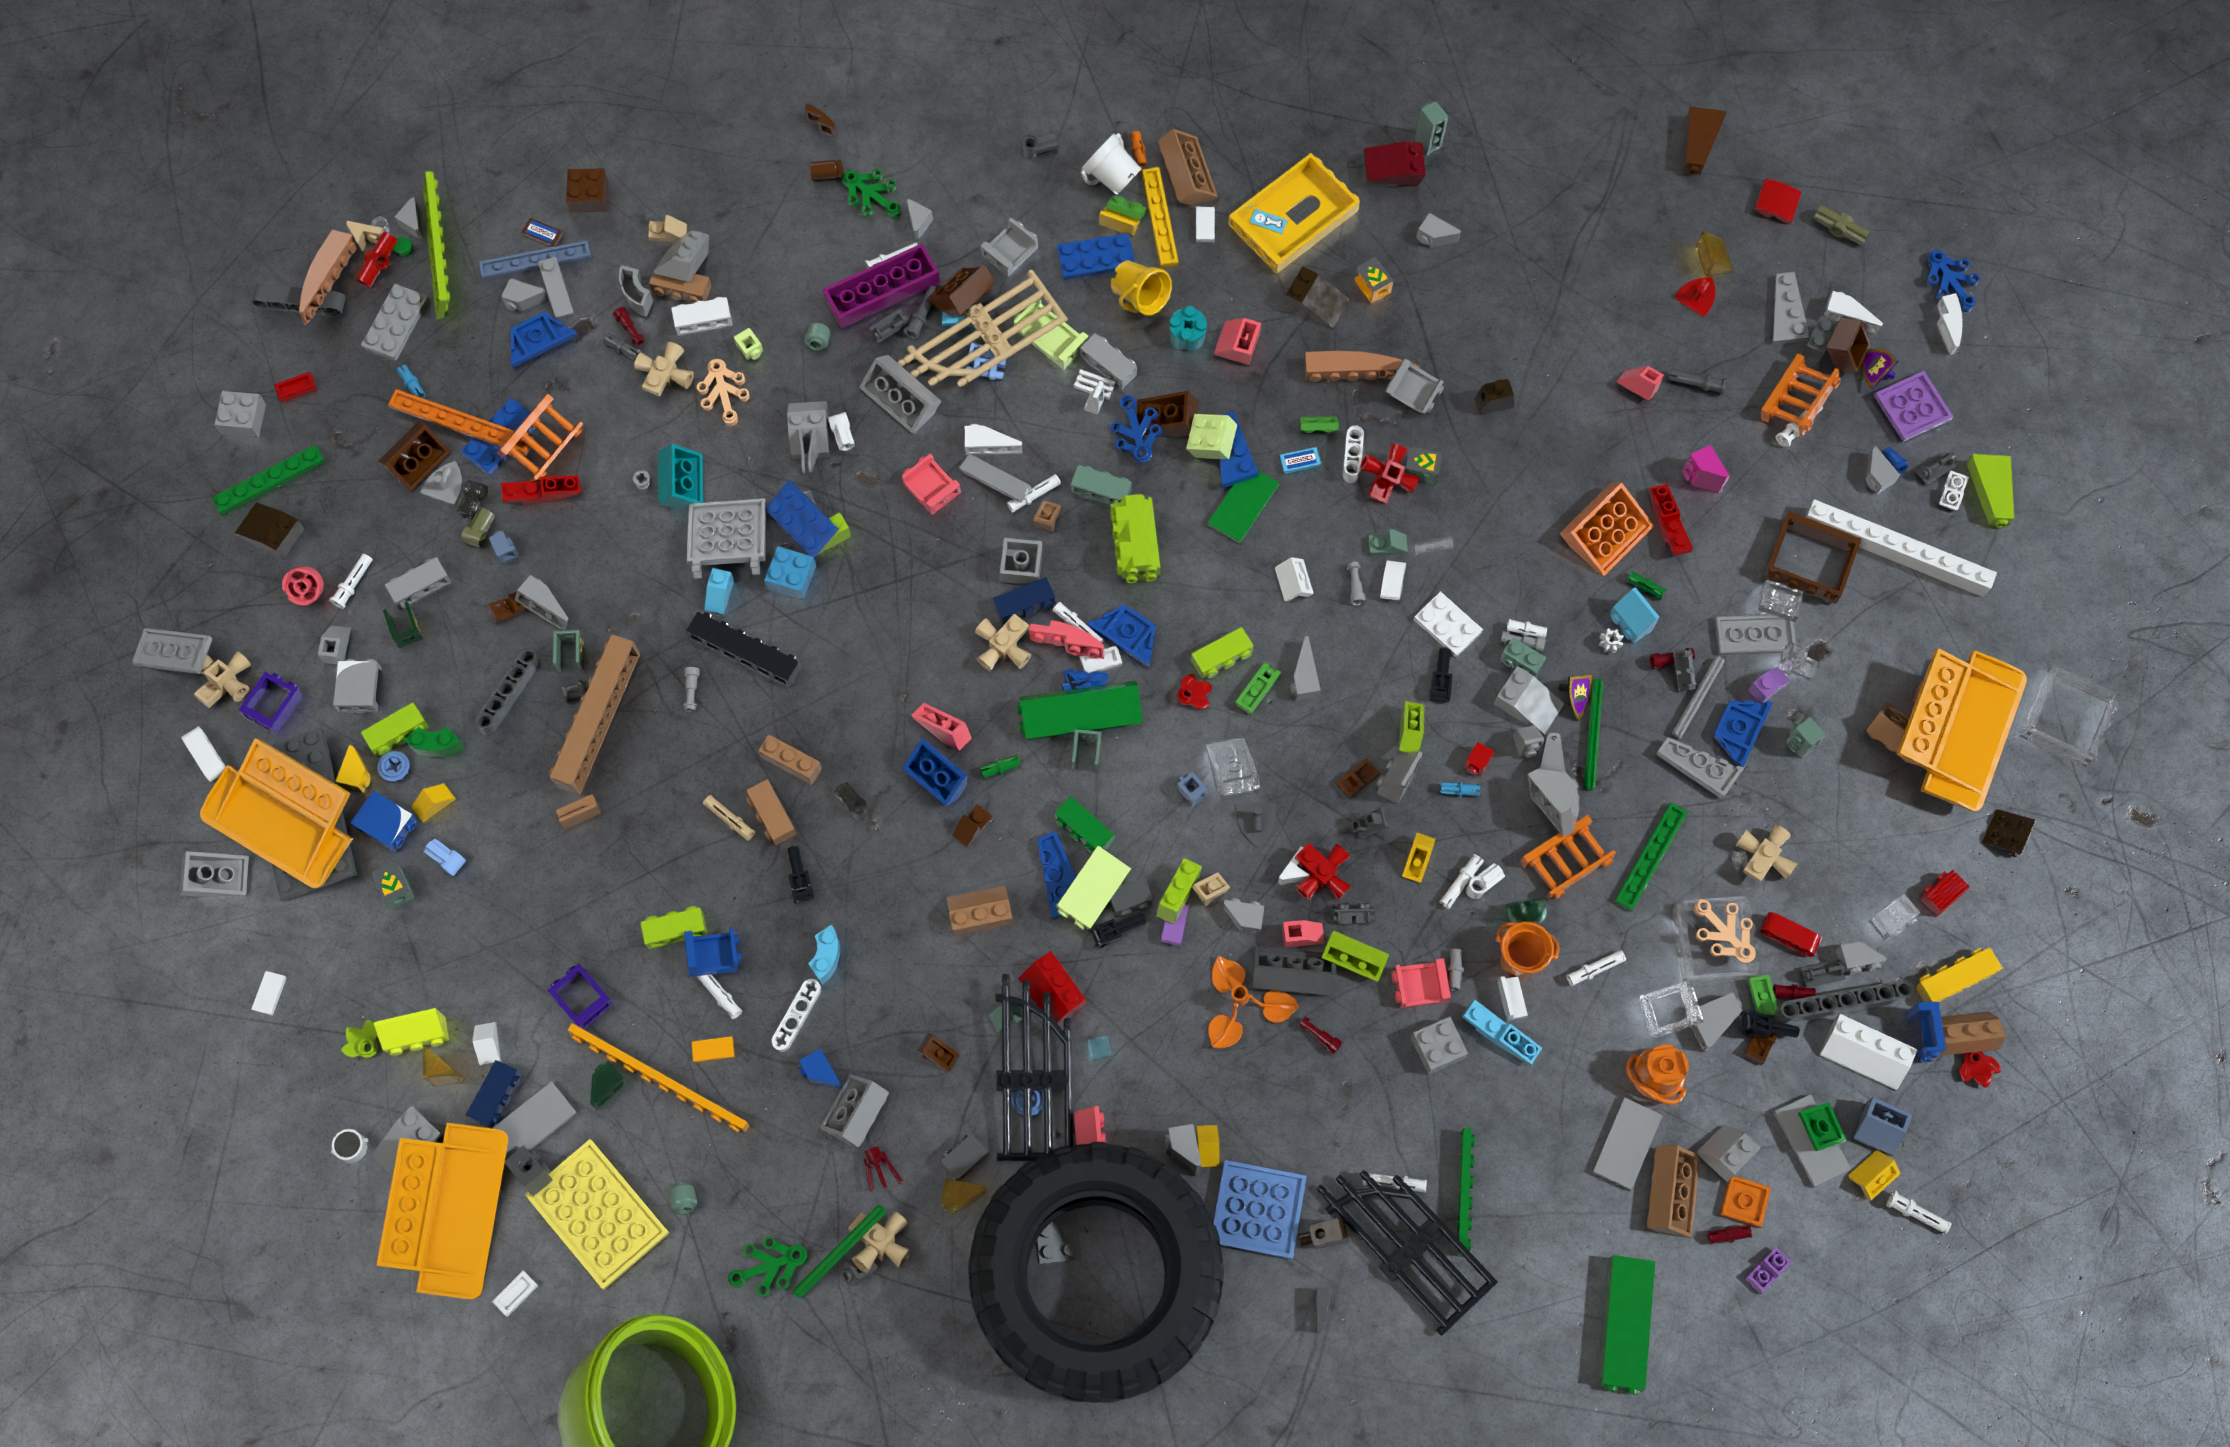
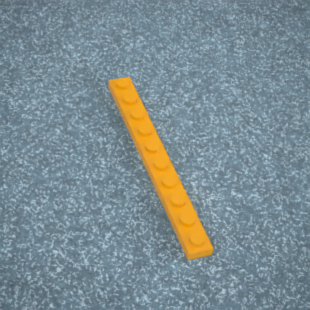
[568,1023,750,1133]

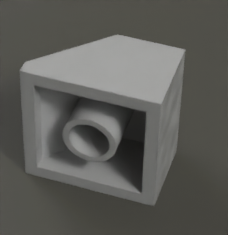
[1696,1125,1761,1182]

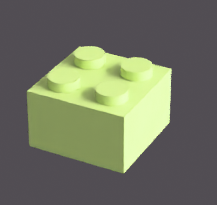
[1186,414,1237,460]

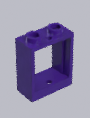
[238,672,303,735]
[547,964,613,1029]

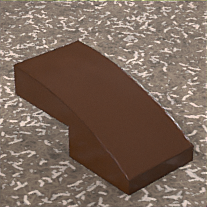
[804,104,837,137]
[488,592,529,623]
[1337,758,1380,798]
[1744,1034,1778,1065]

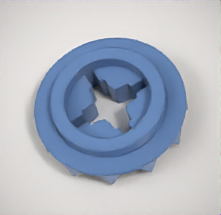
[378,751,411,783]
[1012,1091,1044,1116]

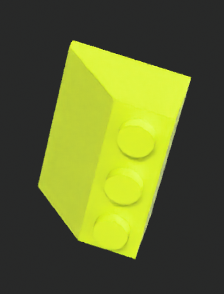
[374,1008,449,1056]

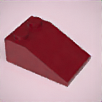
[1363,141,1426,186]

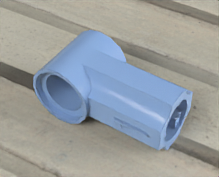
[424,839,466,876]

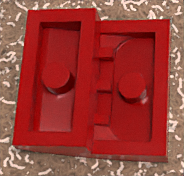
[1754,178,1802,224]

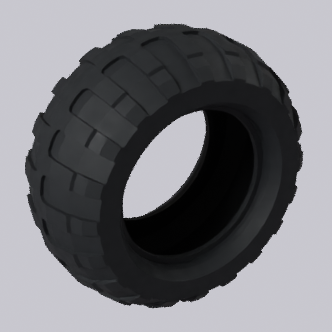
[968,1142,1224,1403]

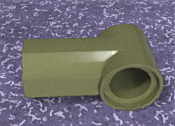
[461,508,495,548]

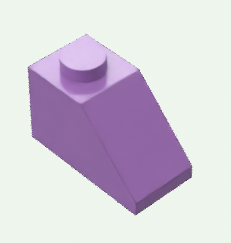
[1748,667,1790,703]

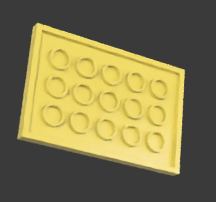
[524,1139,670,1290]

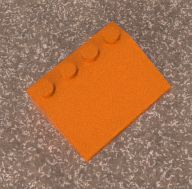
[1559,482,1654,576]

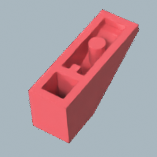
[911,703,972,751]

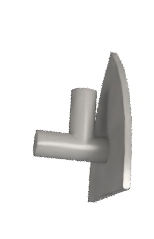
[420,461,462,505]

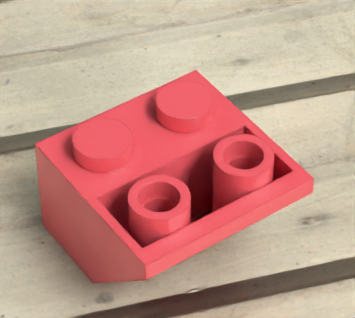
[1214,318,1262,365]
[1074,1106,1106,1145]

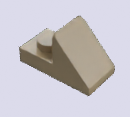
[648,215,687,242]
[346,221,384,252]
[1192,872,1231,907]

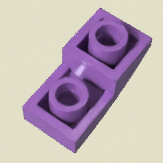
[1161,904,1189,946]
[1745,1247,1791,1294]

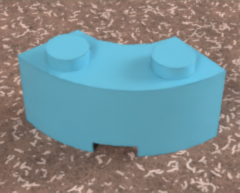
[808,924,840,985]

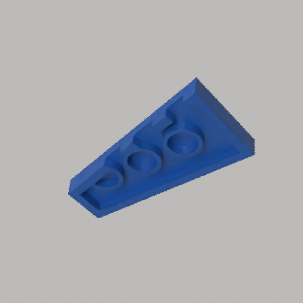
[1220,411,1259,488]

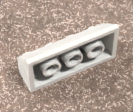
[1819,1014,1918,1091]

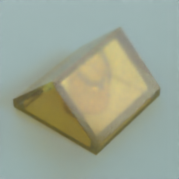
[1696,231,1734,277]
[423,1047,466,1087]

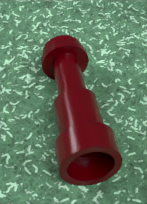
[613,307,645,346]
[1649,648,1695,669]
[1298,1016,1343,1055]

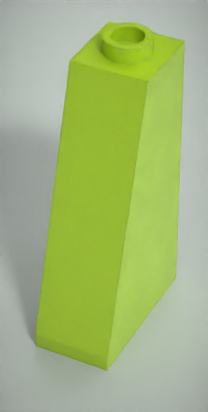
[1967,454,2014,528]

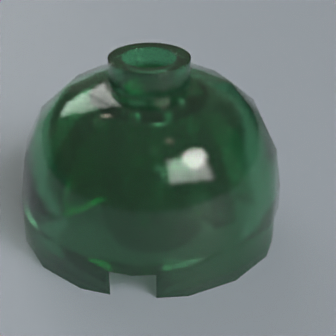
[1506,898,1547,924]

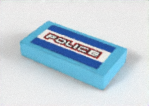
[1279,447,1321,474]

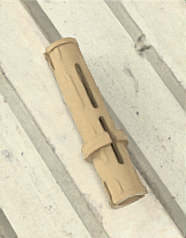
[703,795,755,841]

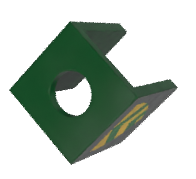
[383,601,424,648]

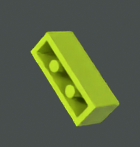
[1191,627,1254,680]
[1399,701,1424,753]
[361,702,429,757]
[1156,858,1202,924]
[640,906,708,950]
[1322,930,1390,982]

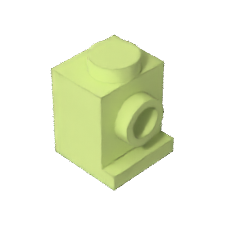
[734,328,763,361]

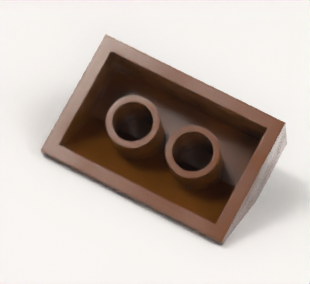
[927,265,996,317]
[377,422,451,491]

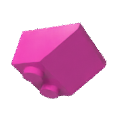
[1683,445,1730,493]

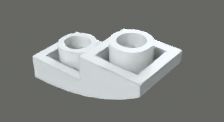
[1938,471,1969,511]
[1380,561,1406,600]

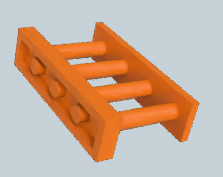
[1761,354,1841,437]
[497,394,583,481]
[1520,815,1616,900]

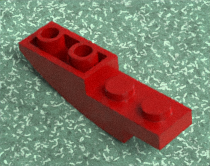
[501,475,581,505]
[1649,484,1693,556]

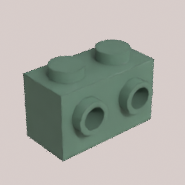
[1500,637,1546,677]
[1786,717,1826,758]

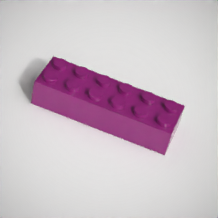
[822,243,940,329]

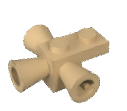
[634,342,694,396]
[975,614,1032,671]
[194,652,251,708]
[1735,825,1798,883]
[848,1211,911,1273]

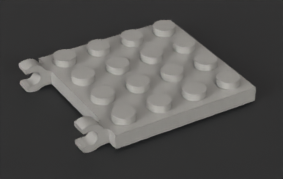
[687,499,766,579]

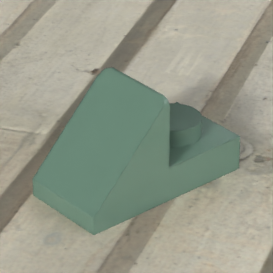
[1368,529,1408,556]
[989,997,1034,1033]

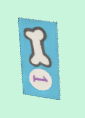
[1250,209,1288,234]

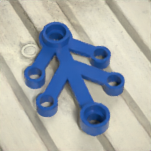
[1926,250,1980,312]
[1111,394,1162,463]

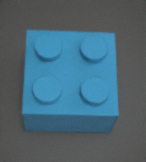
[764,546,816,600]

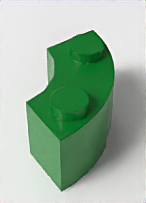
[404,727,465,758]

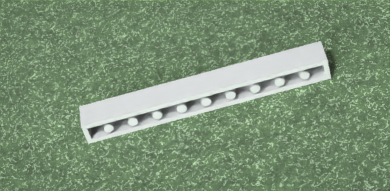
[1805,499,1997,597]

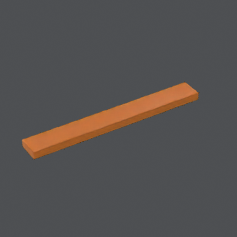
[388,389,534,456]

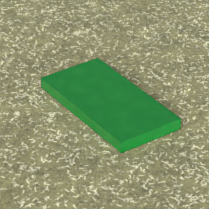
[1208,470,1280,544]

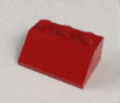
[1018,951,1086,1024]

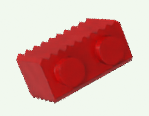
[1920,870,1970,917]

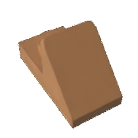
[1033,500,1062,533]

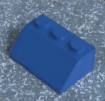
[902,738,968,806]

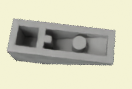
[538,257,574,319]
[515,575,569,631]
[1290,636,1321,701]

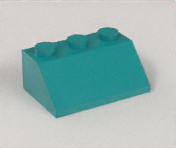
[658,444,703,508]

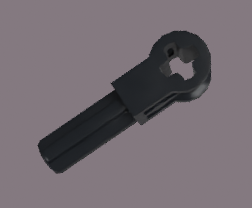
[1429,647,1453,703]
[787,846,815,904]
[1087,913,1146,950]
[1740,1010,1800,1039]

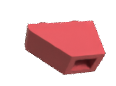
[1617,366,1664,401]
[1282,920,1325,948]

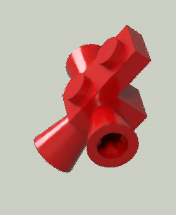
[1359,443,1419,504]
[1295,843,1351,900]

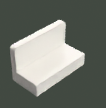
[1275,557,1314,602]
[1497,976,1528,1021]

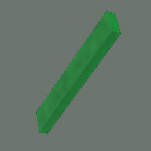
[1614,802,1688,912]

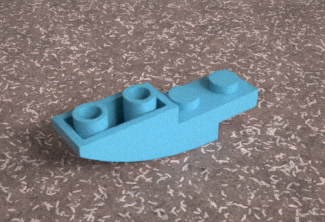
[1461,1000,1542,1065]

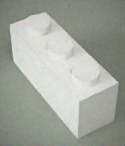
[672,297,733,336]

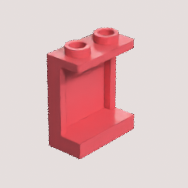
[902,454,961,515]
[1391,958,1451,1009]

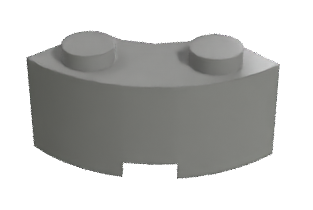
[619,265,653,317]

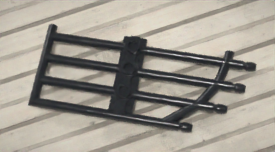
[995,974,1073,1161]
[1316,1170,1498,1336]

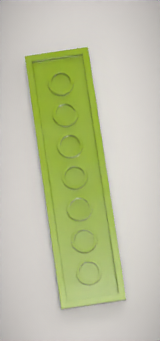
[422,171,450,319]

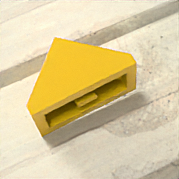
[411,783,456,823]
[1196,1125,1220,1168]

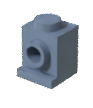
[489,531,519,564]
[1177,772,1208,807]

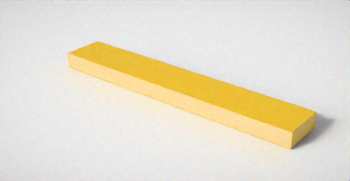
[1141,167,1179,268]

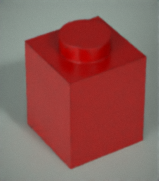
[1464,742,1495,777]

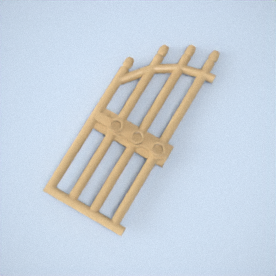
[897,270,1068,387]

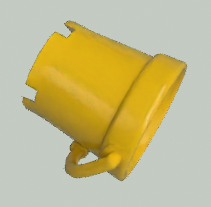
[1111,260,1172,316]

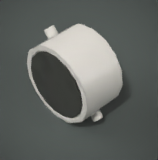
[331,1129,369,1163]

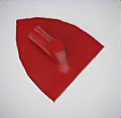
[1673,277,1715,318]

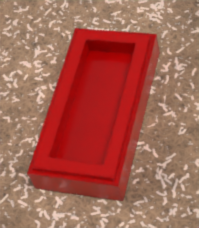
[274,372,317,403]

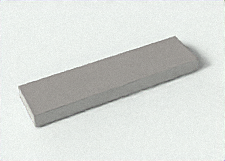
[959,454,1031,503]

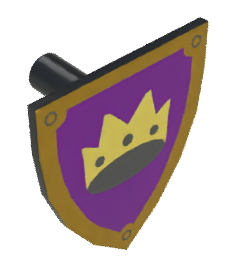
[1559,674,1592,721]

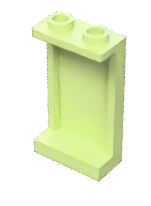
[1014,299,1089,369]
[1055,846,1131,930]

